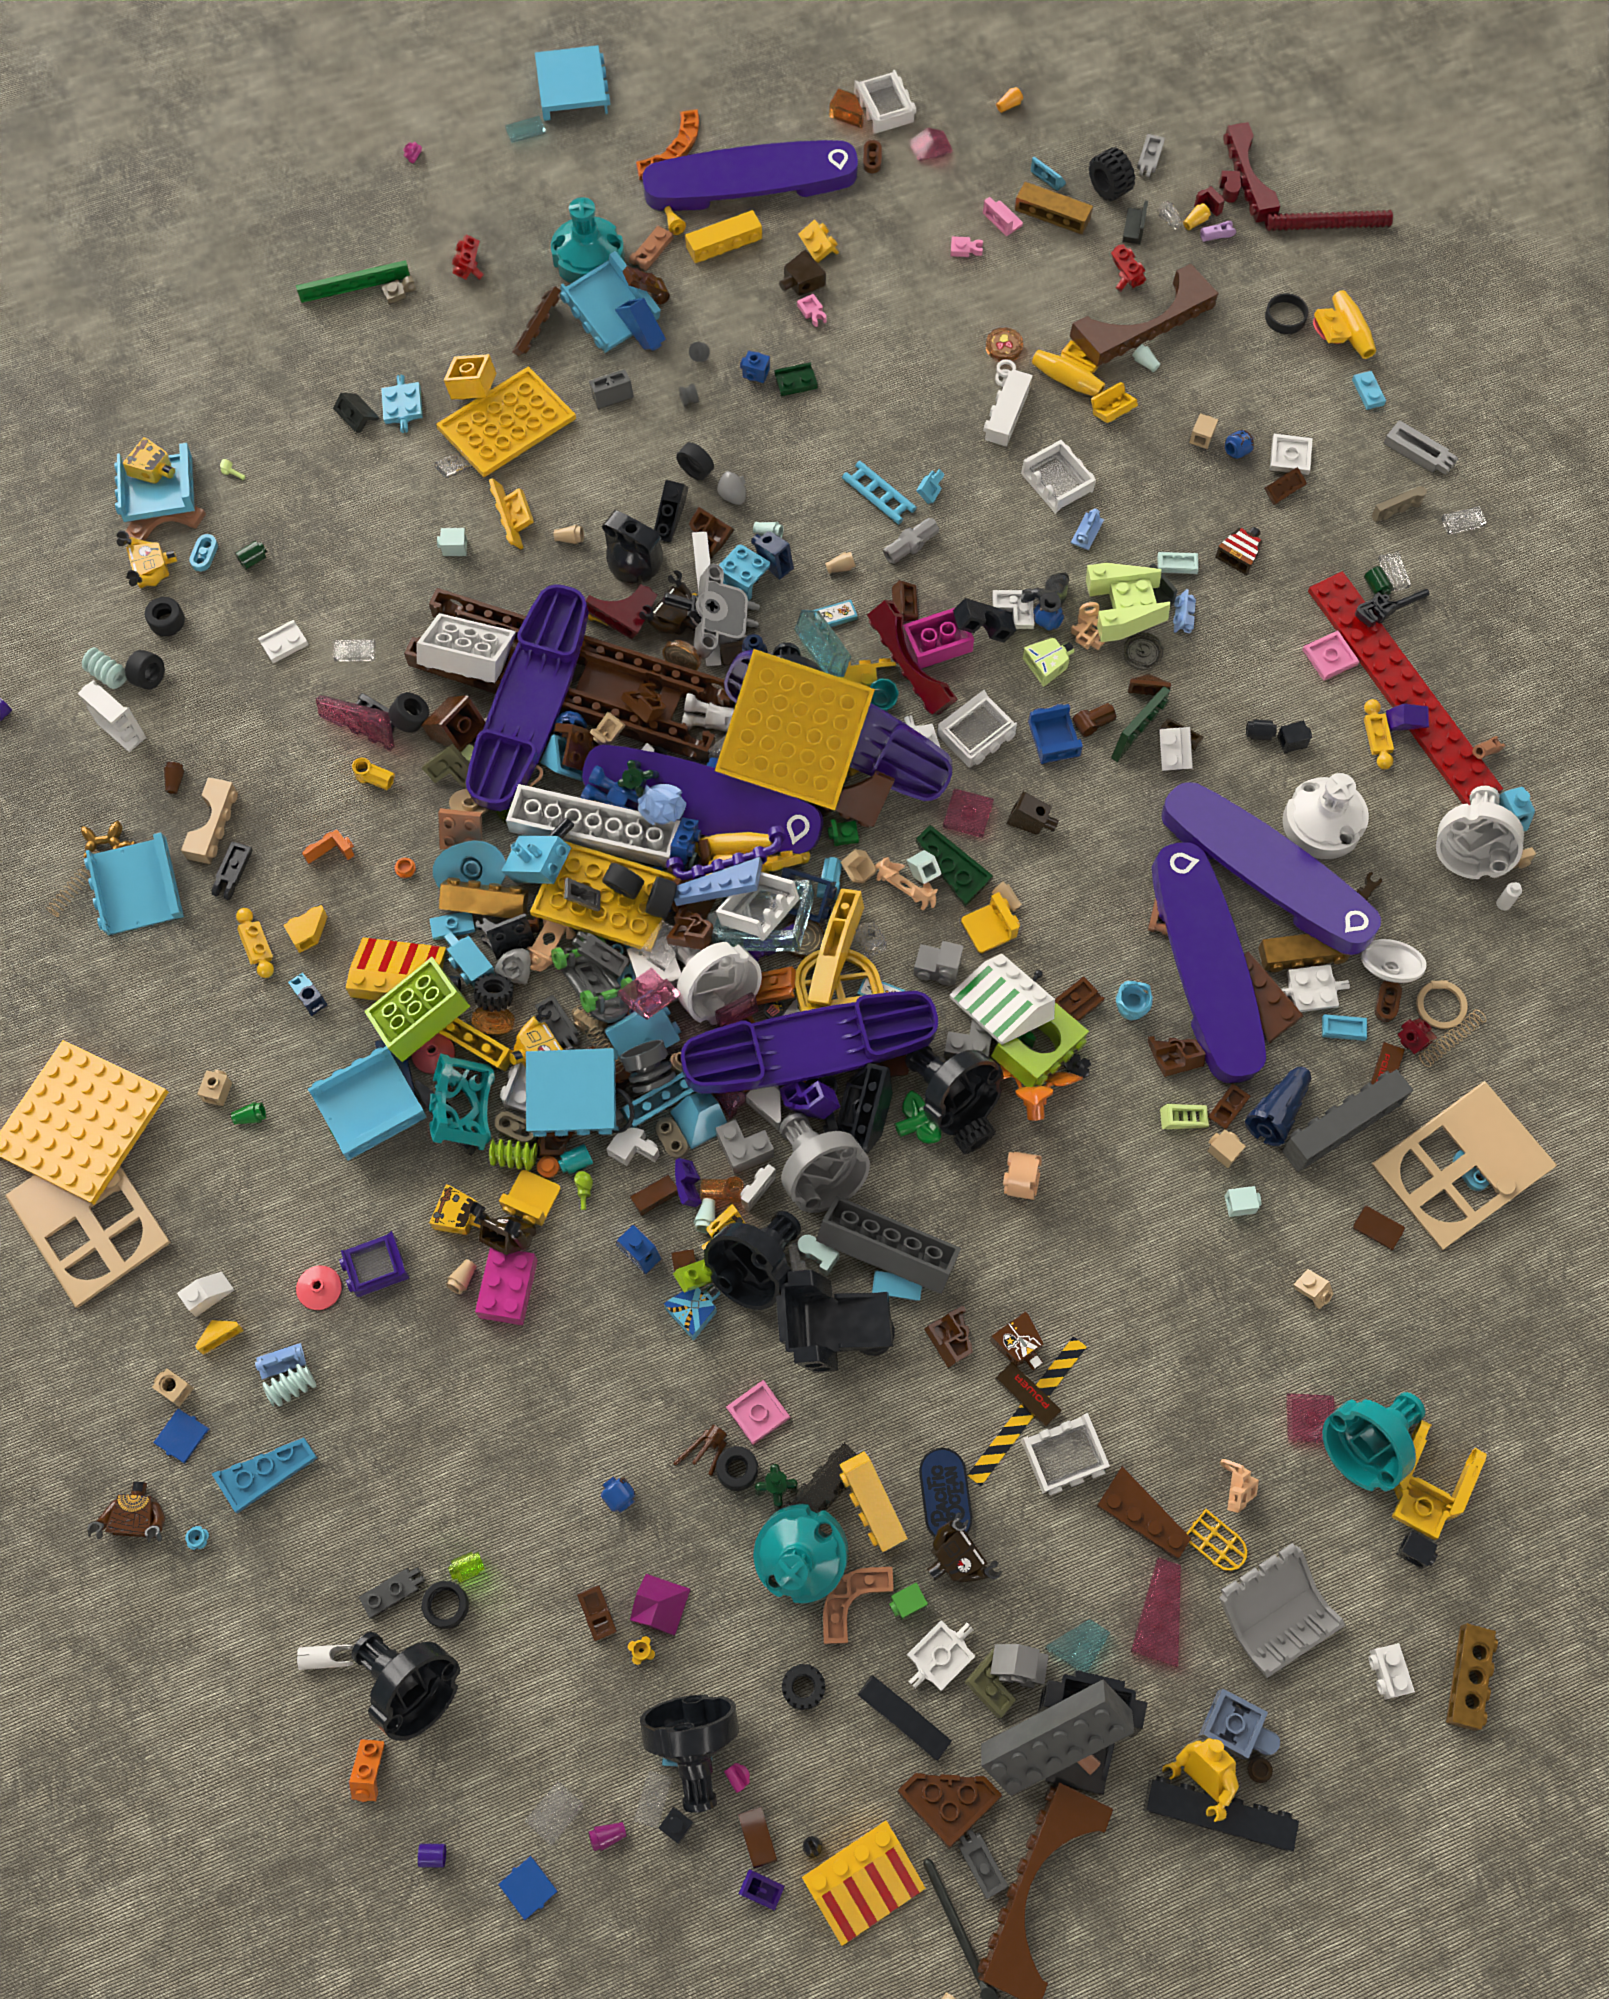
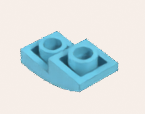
[872,1271,922,1301]

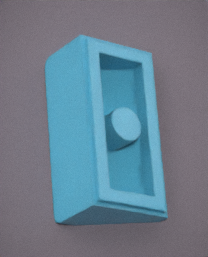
[1031,157,1066,191]

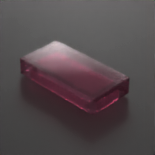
[714,992,758,1028]

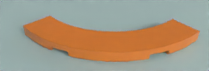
[636,109,699,180]

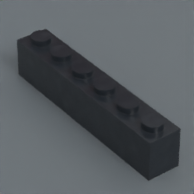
[1143,1776,1299,1852]

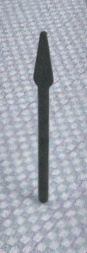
[923,1859,999,1999]

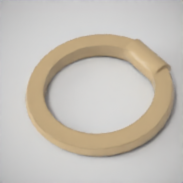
[1416,980,1468,1029]

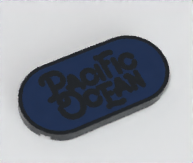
[919,1448,972,1538]

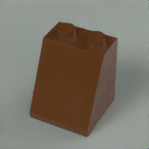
[421,695,486,753]

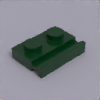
[774,362,818,397]

